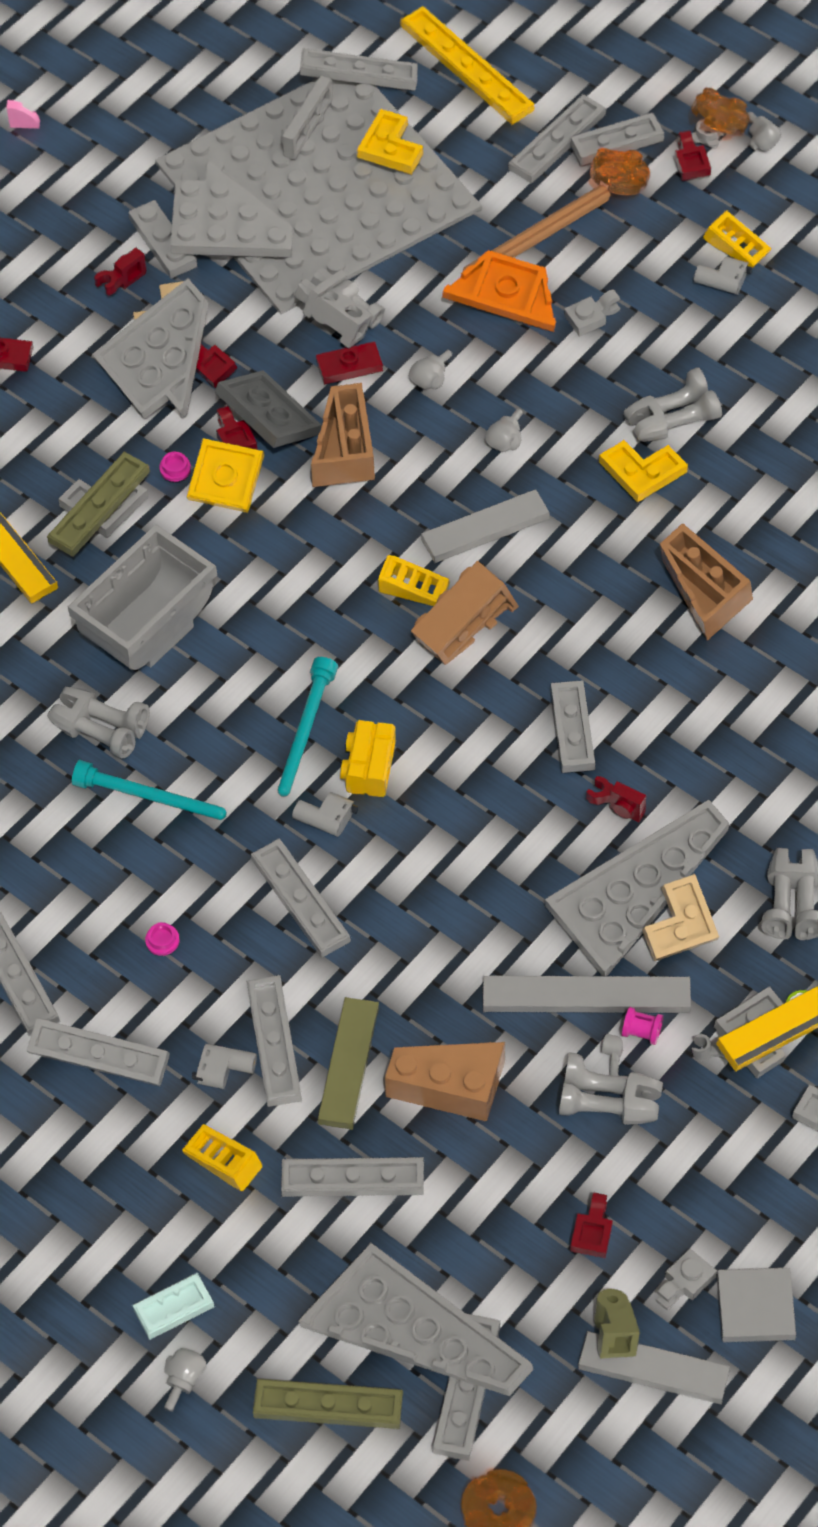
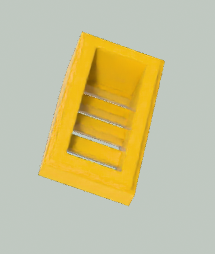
[703,210,772,269]
[378,555,450,606]
[182,1124,262,1191]

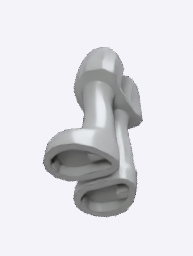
[623,367,722,441]
[47,687,150,759]
[761,848,818,940]
[559,1052,663,1125]

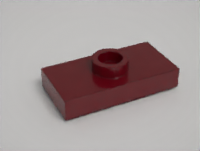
[0,338,34,372]
[316,341,383,385]

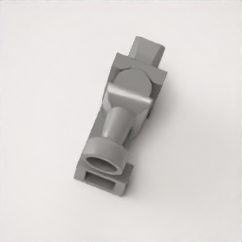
[294,268,385,348]

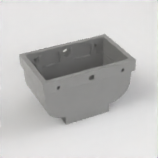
[68,524,217,670]

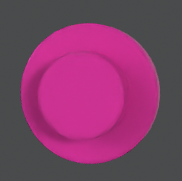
[159,452,191,482]
[145,922,180,956]

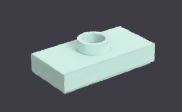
[133,1273,214,1340]

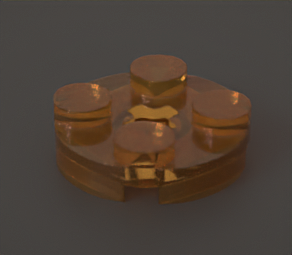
[691,87,750,135]
[590,148,651,195]
[462,1469,537,1527]

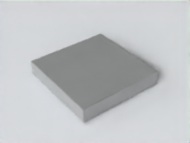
[717,1268,796,1342]

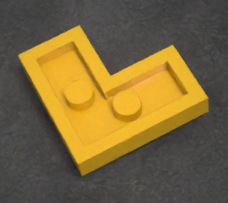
[357,109,423,175]
[599,440,688,503]

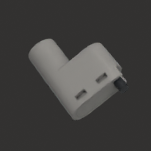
[694,256,752,295]
[292,792,358,837]
[192,1044,257,1089]

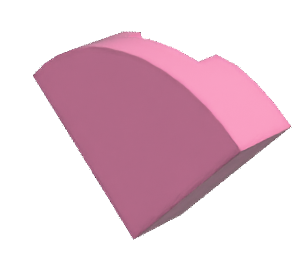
[7,100,40,129]

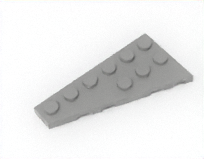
[545,800,729,976]
[299,1243,533,1396]

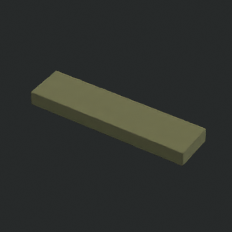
[47,451,150,557]
[318,997,379,1130]
[253,1379,403,1429]

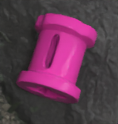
[622,1007,663,1045]

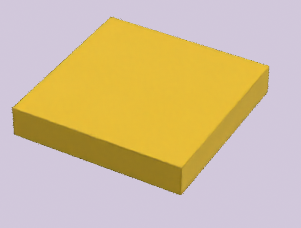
[186,438,265,513]

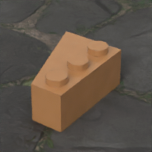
[311,383,375,487]
[660,523,753,641]
[411,561,519,665]
[385,1042,505,1121]

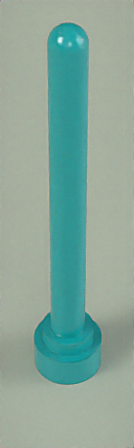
[277,657,338,797]
[72,760,227,820]

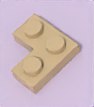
[642,874,719,962]

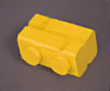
[340,720,396,797]

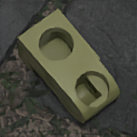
[594,1288,640,1359]

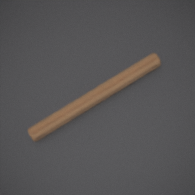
[462,185,611,272]

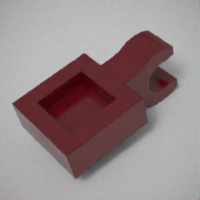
[675,130,712,181]
[94,247,147,296]
[196,344,237,389]
[216,406,258,450]
[586,776,646,822]
[571,1192,613,1258]

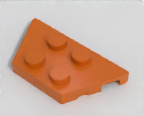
[442,250,556,332]

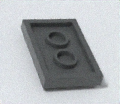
[215,370,322,448]

